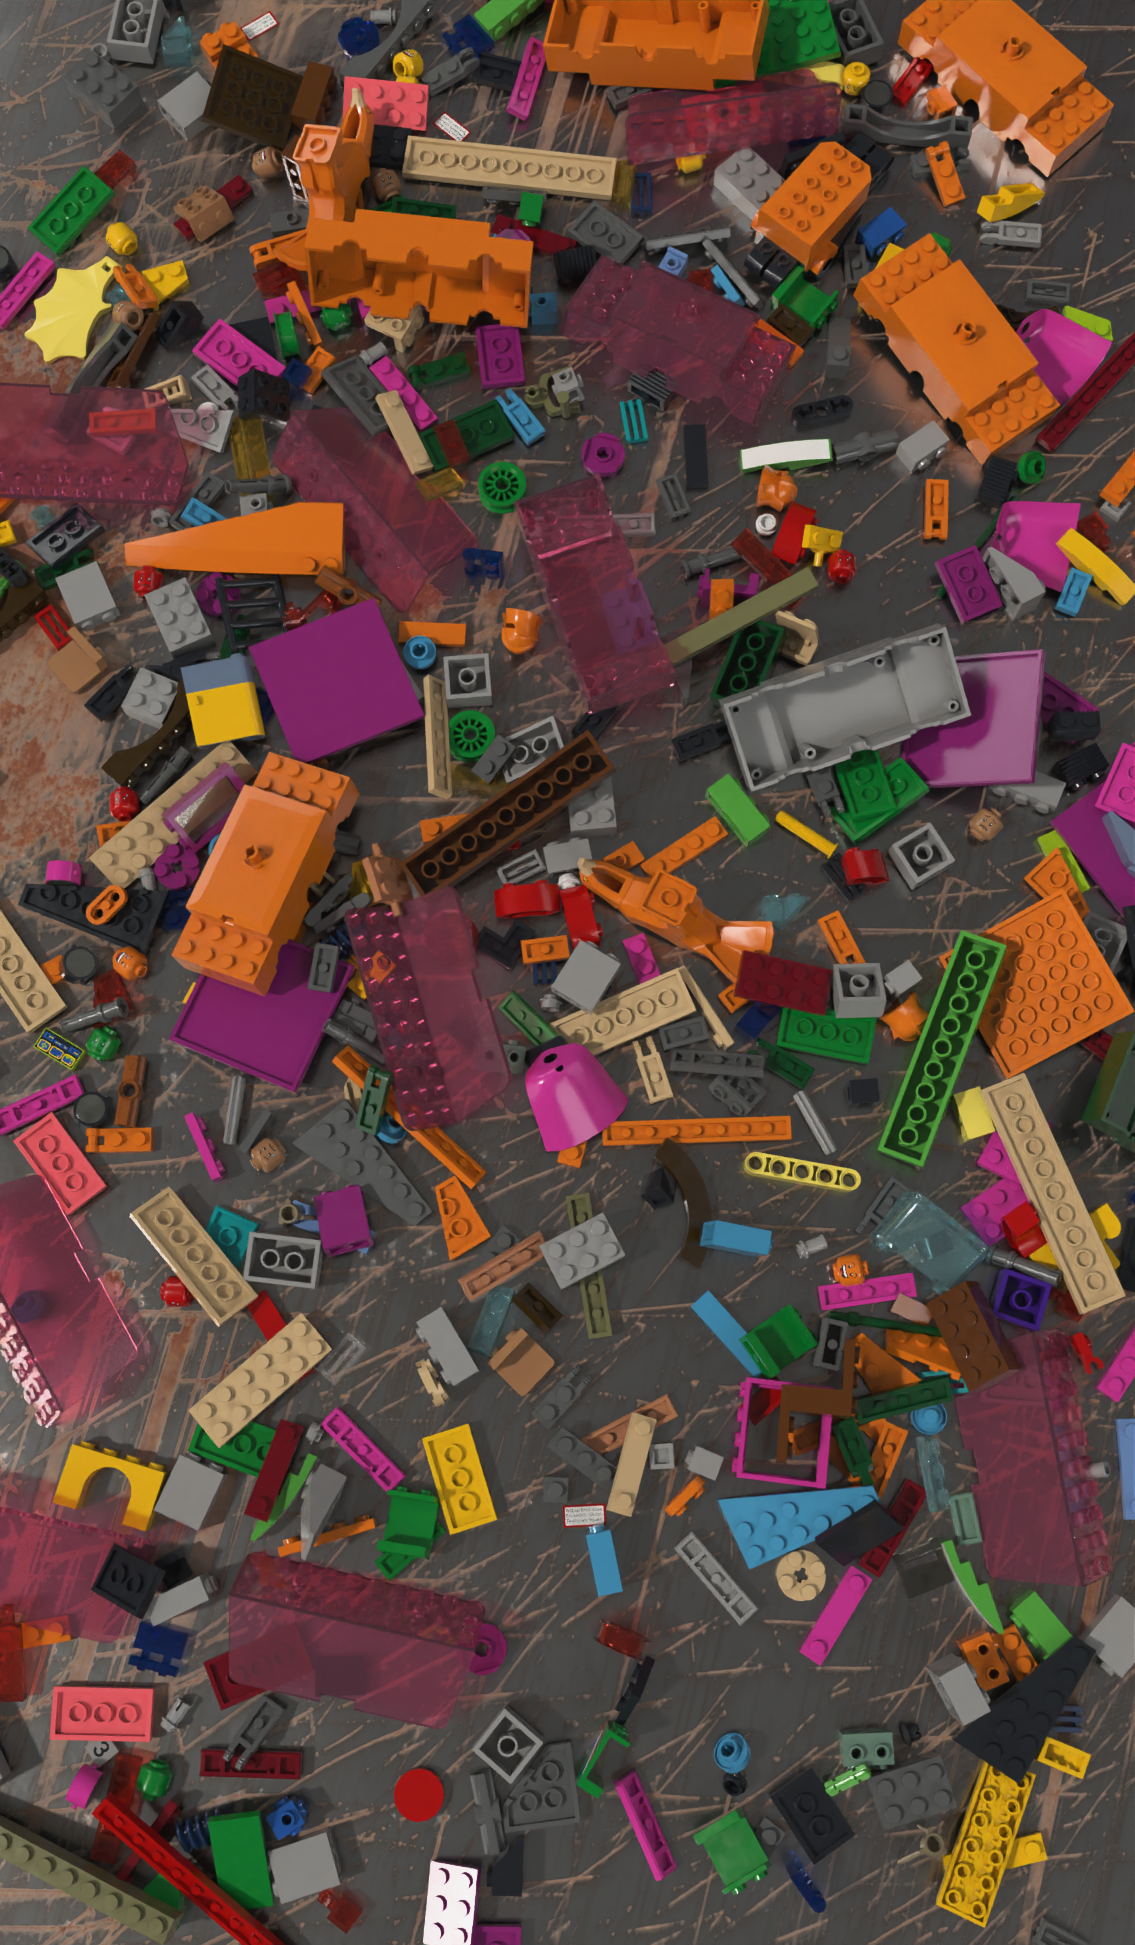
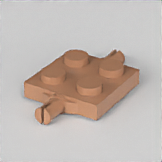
[362,843,413,918]

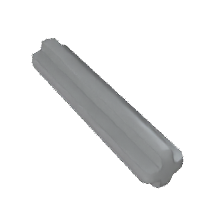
[223,1076,246,1145]
[793,1090,837,1155]

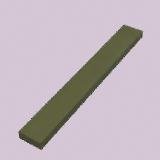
[648,567,819,675]

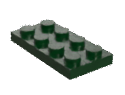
[418,399,515,474]

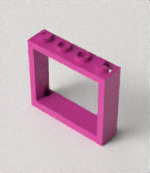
[732,1377,834,1489]

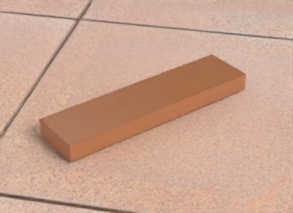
[457,1231,546,1302]
[581,1394,678,1456]

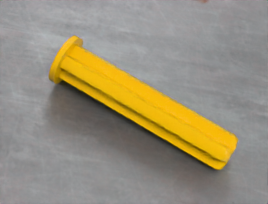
[775,810,839,859]

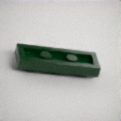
[391,197,456,219]

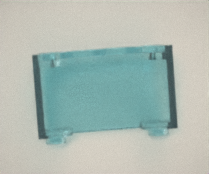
[871,1191,991,1295]

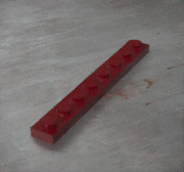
[1035,332,1135,453]

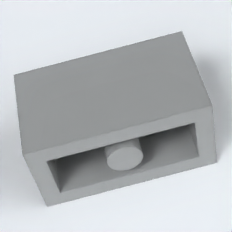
[896,420,950,473]
[543,837,592,879]
[883,960,923,1003]

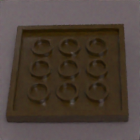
[201,44,304,152]

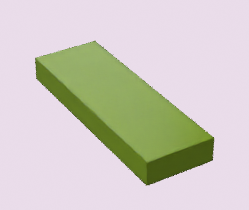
[1037,830,1090,893]

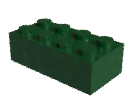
[710,620,787,707]

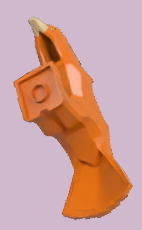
[273,88,374,271]
[577,858,775,985]

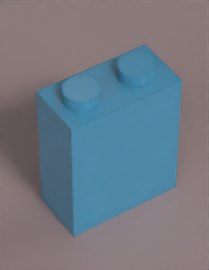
[700,1220,773,1257]
[586,1523,623,1597]

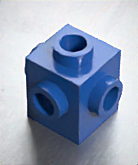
[266,1795,308,1840]

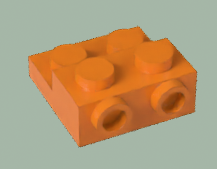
[200,21,259,70]

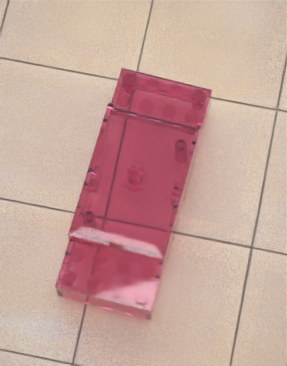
[560,255,796,426]
[514,473,675,715]

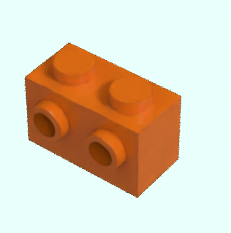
[957,1629,1010,1691]

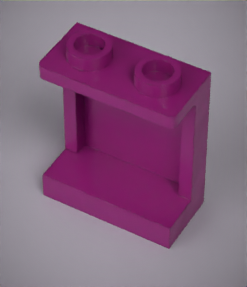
[697,568,759,607]
[313,1185,374,1257]

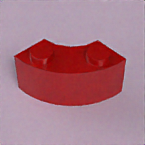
[771,502,818,564]
[841,847,889,886]
[494,880,561,920]
[559,885,603,951]
[1000,1201,1047,1258]

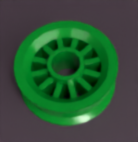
[273,308,301,360]
[478,462,527,514]
[448,710,496,763]

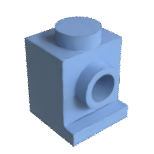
[657,246,688,287]

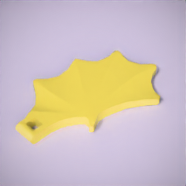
[25,256,122,365]

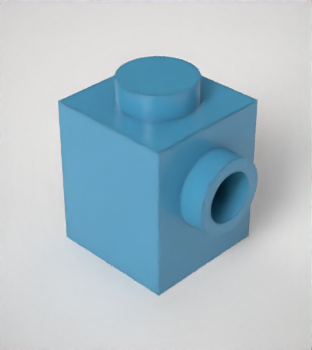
[529,292,558,325]

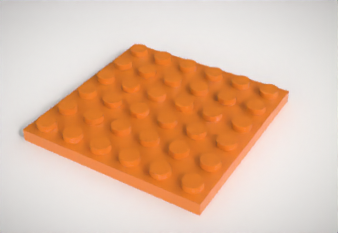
[939,888,1135,1079]

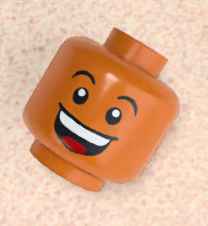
[112,946,148,981]
[833,1253,870,1287]

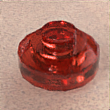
[281,602,308,630]

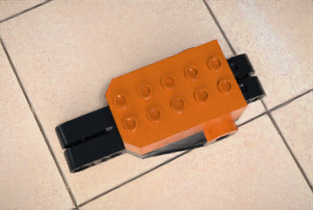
[744,132,895,290]

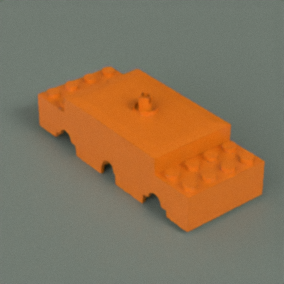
[543,0,769,90]
[897,0,1114,177]
[304,209,533,328]
[853,233,1060,466]
[171,752,360,997]

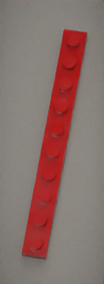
[92,1792,285,1945]

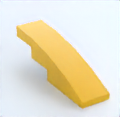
[1056,528,1135,605]
[1034,1735,1091,1779]

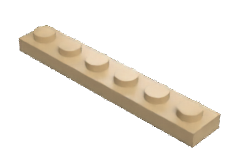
[423,674,452,800]

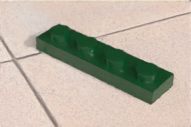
[855,1375,954,1424]

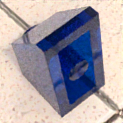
[734,1002,781,1044]

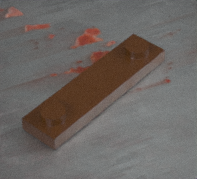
[107,311,160,391]

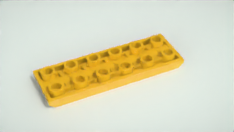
[936,1761,1036,1928]

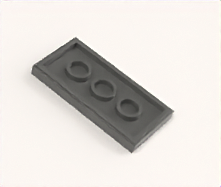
[321,355,390,437]

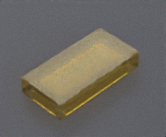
[610,158,636,203]
[416,467,464,502]

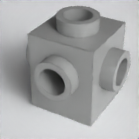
[552,367,585,403]
[240,492,274,516]

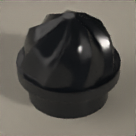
[722,1770,747,1796]

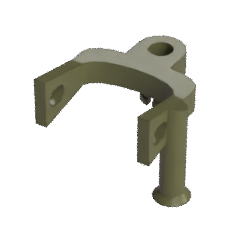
[525,365,581,418]

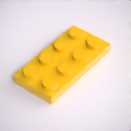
[422,1423,497,1535]

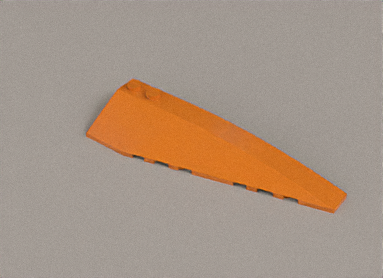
[124,502,346,575]

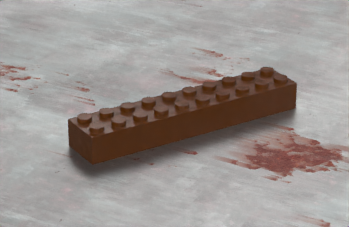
[399,730,617,903]

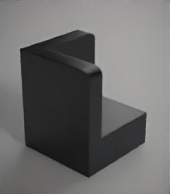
[846,1078,880,1107]
[641,1167,677,1210]
[154,1547,193,1589]

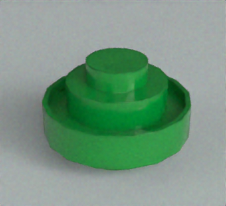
[1018,451,1046,484]

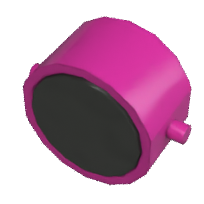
[45,860,82,887]
[65,1763,104,1810]

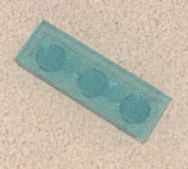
[467,1285,515,1357]
[915,1434,951,1512]

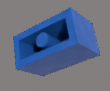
[855,207,907,260]

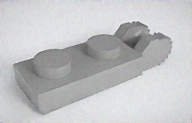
[981,220,1042,248]
[191,364,239,419]

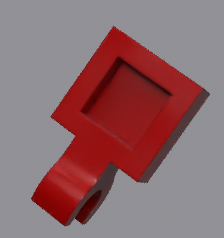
[1067,1332,1104,1374]

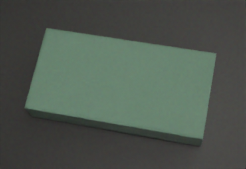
[947,1491,983,1546]

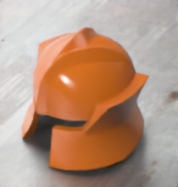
[757,464,798,512]
[501,608,543,655]
[879,991,929,1041]

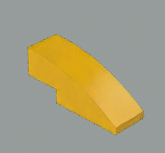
[977,183,1045,222]

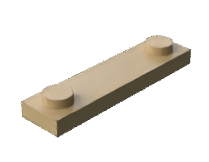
[375,390,434,475]
[678,965,734,1051]
[606,1413,657,1517]

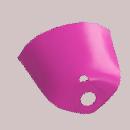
[1016,309,1112,406]
[993,501,1081,592]
[525,1043,628,1152]

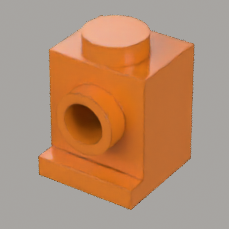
[926,85,958,120]

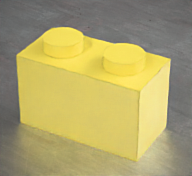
[950,1086,995,1142]

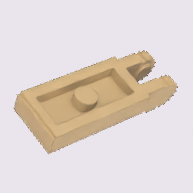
[632,1036,673,1104]

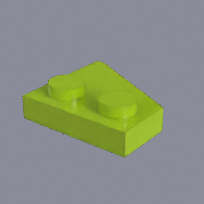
[1063,306,1113,342]

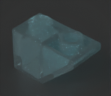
[161,16,194,69]
[759,893,808,930]

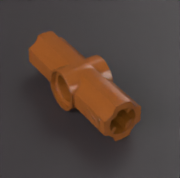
[314,565,382,608]
[114,1055,147,1128]

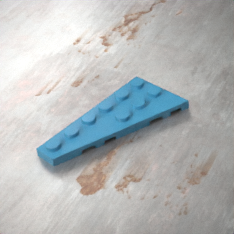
[718,1485,883,1570]

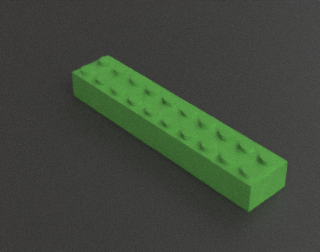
[877,930,1007,1169]

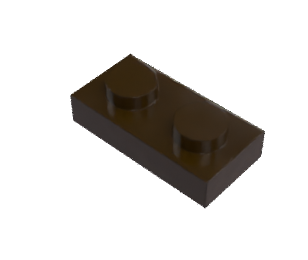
[767,303,814,347]
[511,1282,563,1333]

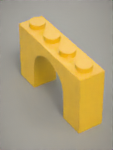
[52,1440,169,1531]

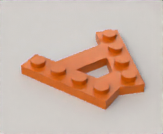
[788,1414,909,1500]

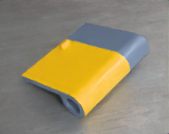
[181,653,266,747]

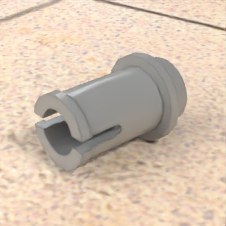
[370,8,397,26]
[359,341,388,366]
[138,868,157,891]
[795,1234,828,1259]
[1076,1461,1111,1482]
[160,1697,191,1733]

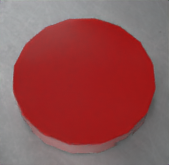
[394,1767,445,1822]

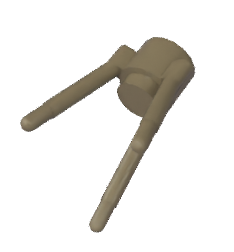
[278,1188,318,1228]
[897,1823,947,1865]

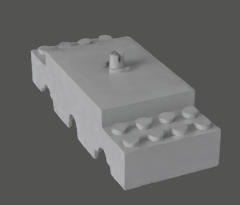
[719,623,971,792]

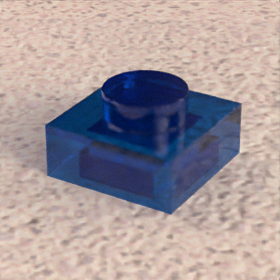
[282,358,313,389]

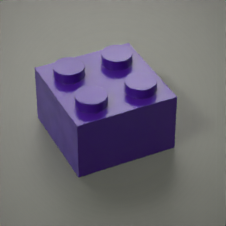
[989,1269,1052,1332]

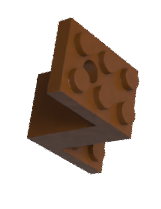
[776,1339,860,1464]

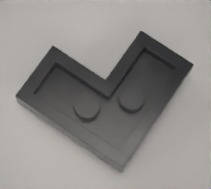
[472,919,536,971]
[614,1655,655,1726]

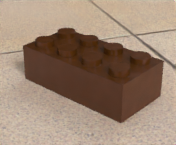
[926,1280,1022,1392]

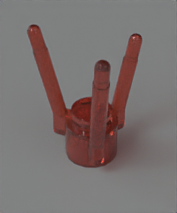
[294,589,340,622]

